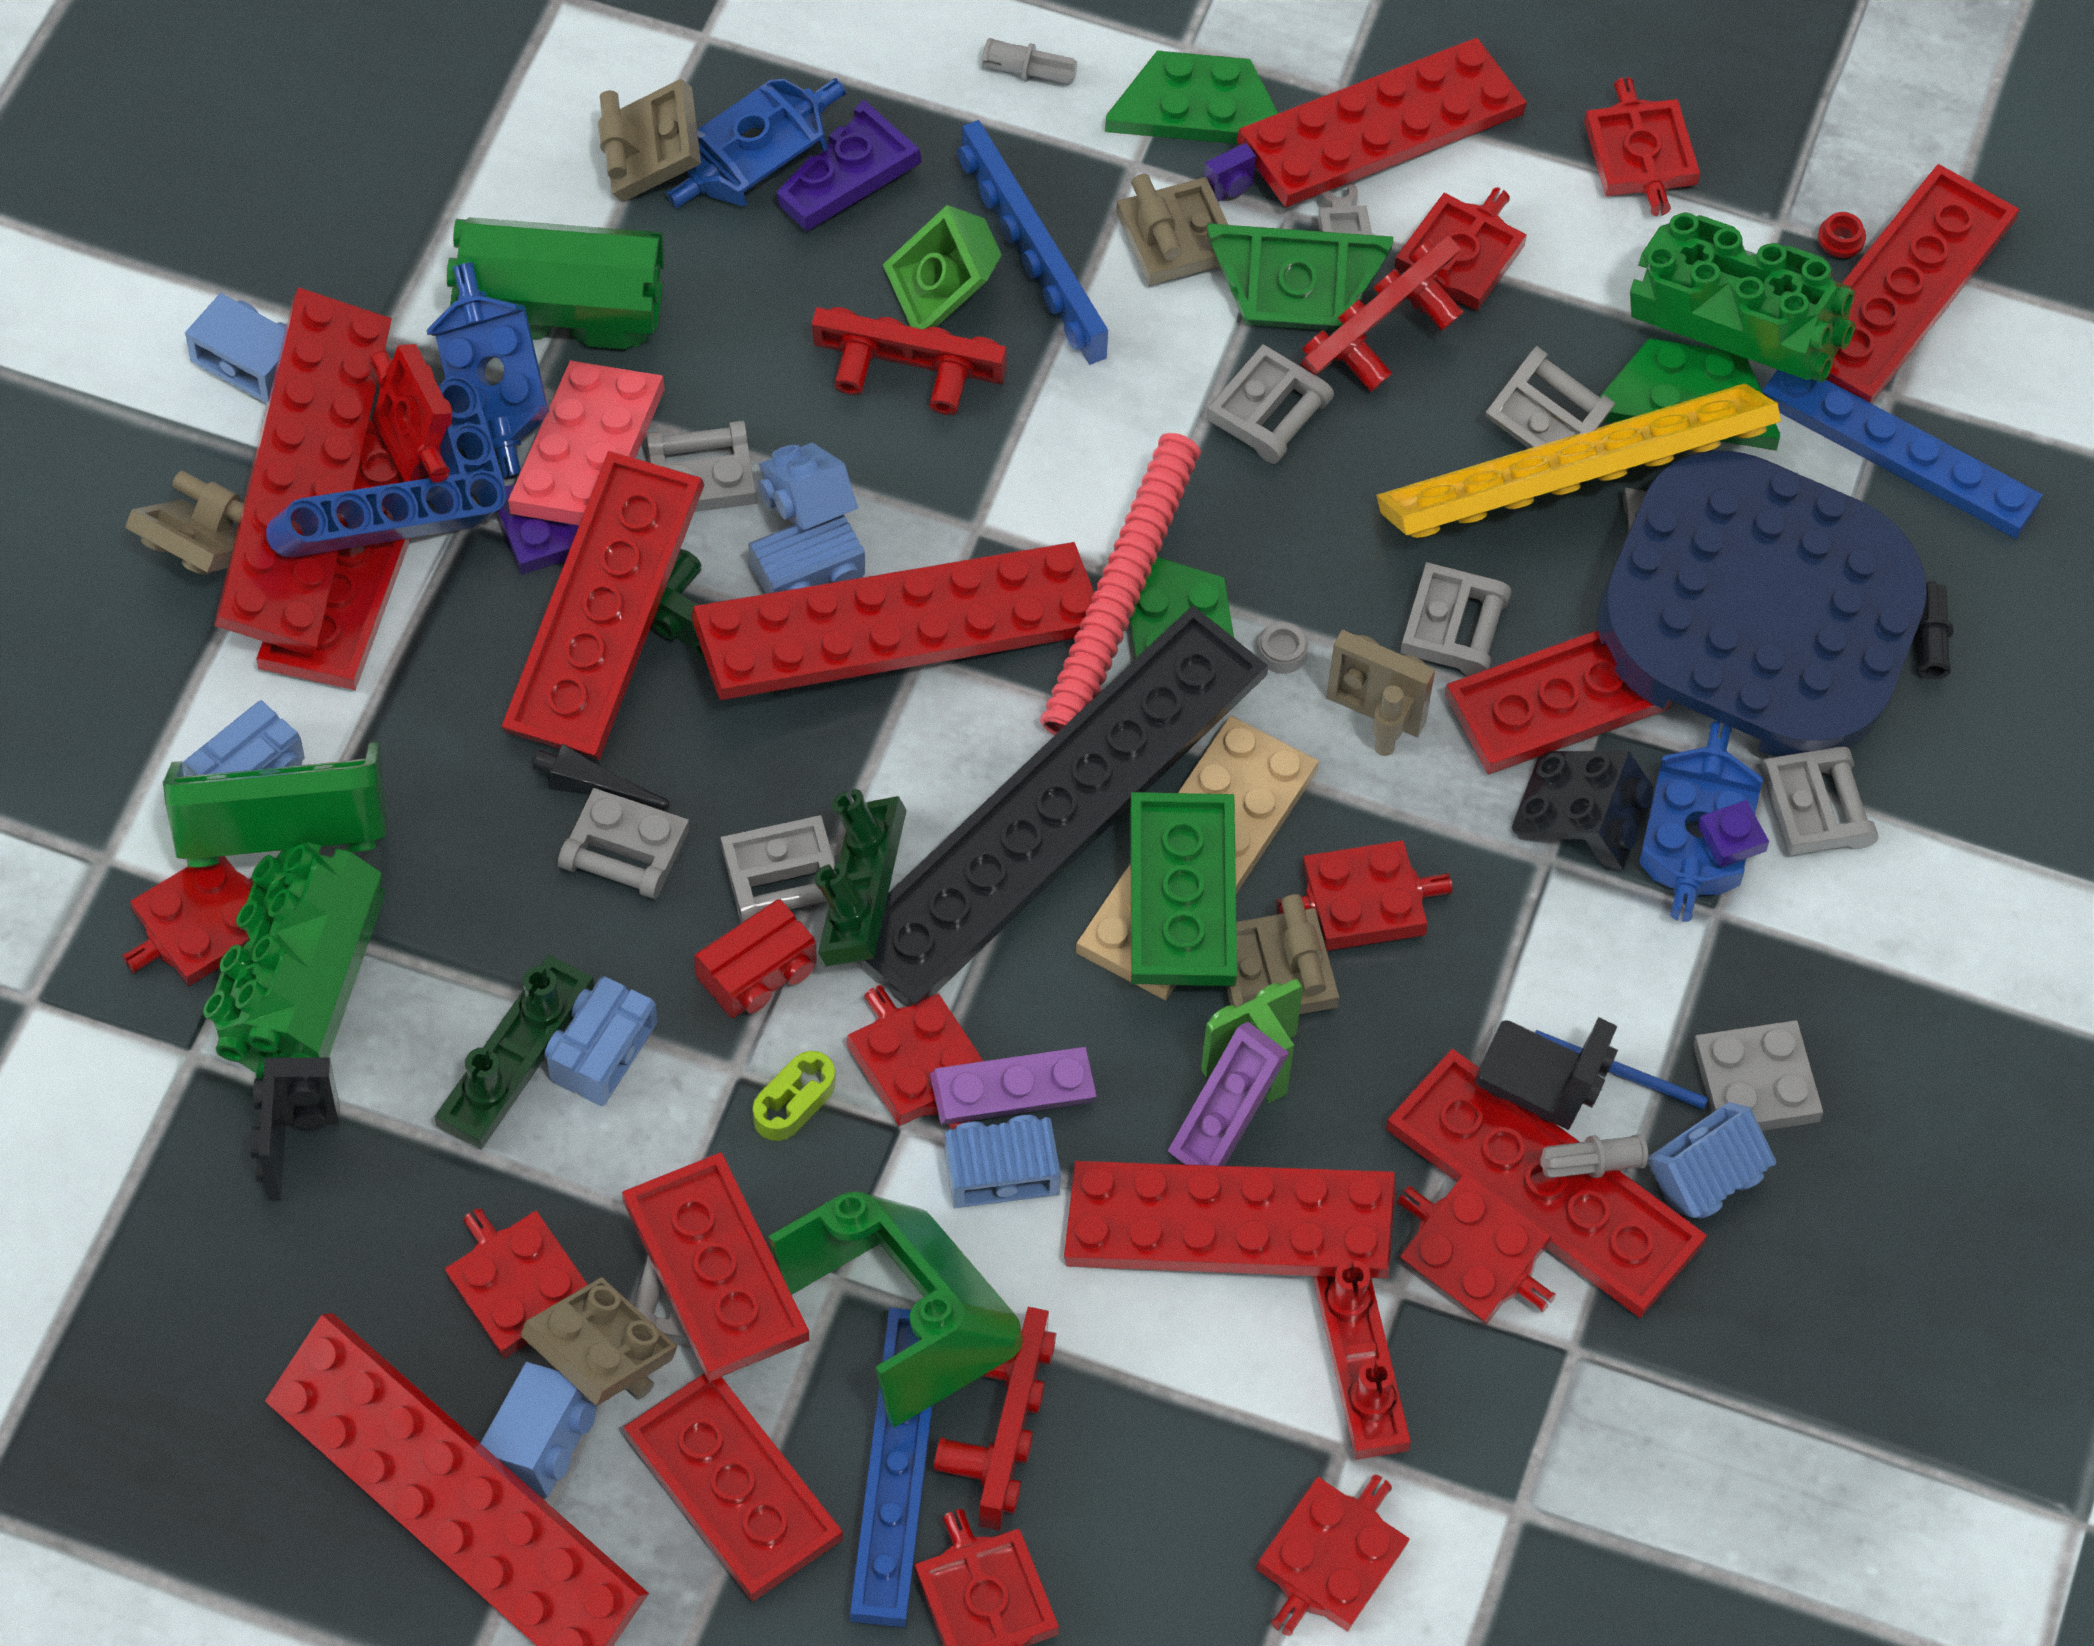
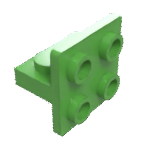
[1201,979,1303,1103]

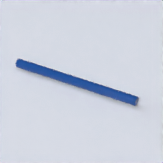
[1535,1030,1708,1110]

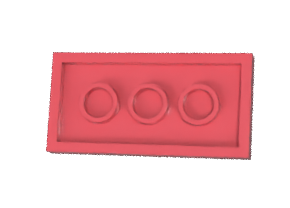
[508,360,665,525]

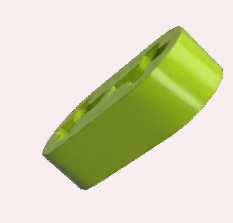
[753,1051,836,1141]

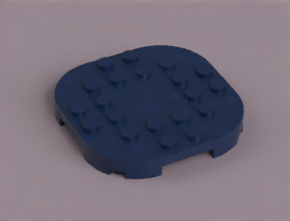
[1598,451,1927,757]

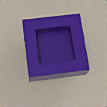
[1204,143,1256,202]
[1698,800,1769,868]

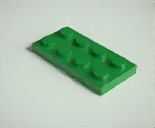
[1130,792,1237,986]

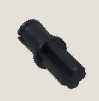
[1915,581,1954,680]

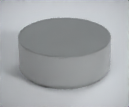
[1257,622,1309,674]

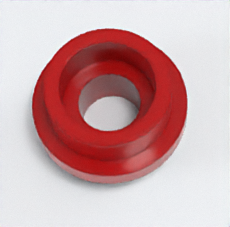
[1818,212,1866,258]

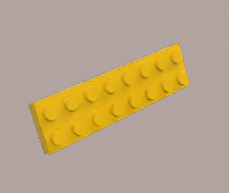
[1376,383,1781,538]

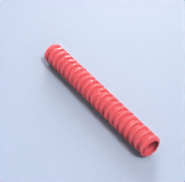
[1040,433,1201,735]

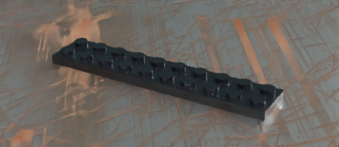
[857,605,1268,1007]

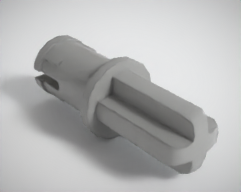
[982,38,1077,84]
[1540,1134,1648,1178]

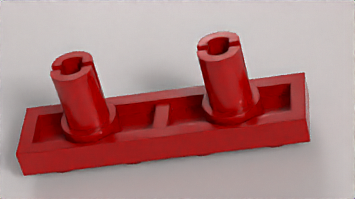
[1299,235,1464,393]
[811,307,1007,415]
[1312,1260,1411,1460]
[934,1306,1057,1531]

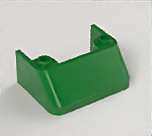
[163,742,388,867]
[768,1192,1023,1428]

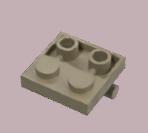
[598,79,701,202]
[1116,174,1228,286]
[125,470,243,575]
[1326,629,1435,756]
[1226,894,1340,1014]
[521,1277,677,1406]

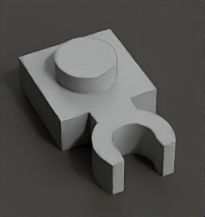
[1318,184,1372,235]

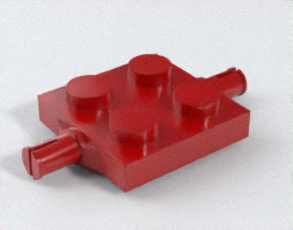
[1584,77,1700,216]
[1394,187,1527,313]
[369,344,452,483]
[1276,840,1452,951]
[122,856,254,987]
[846,985,983,1130]
[1397,1172,1556,1325]
[444,1208,588,1359]
[1255,1475,1410,1636]
[915,1509,1059,1646]

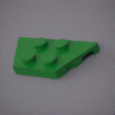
[1105,50,1278,144]
[1207,223,1394,331]
[1599,338,1780,451]
[1129,557,1234,660]

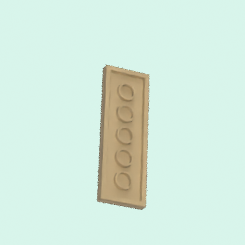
[1076,715,1319,1001]

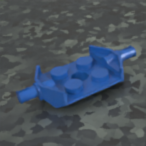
[666,78,847,210]
[426,262,549,479]
[1639,721,1763,922]

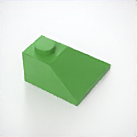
[883,205,1002,329]

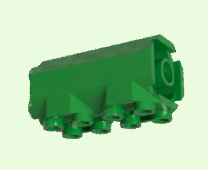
[1630,212,1855,382]
[447,217,665,349]
[203,842,385,1078]

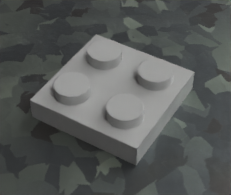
[1693,1020,1823,1131]

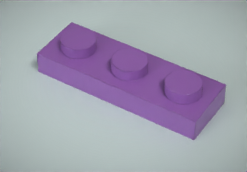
[1168,1022,1290,1166]
[930,1047,1097,1125]

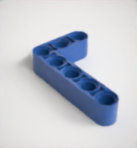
[266,376,506,557]

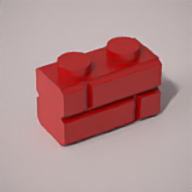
[694,899,817,1018]

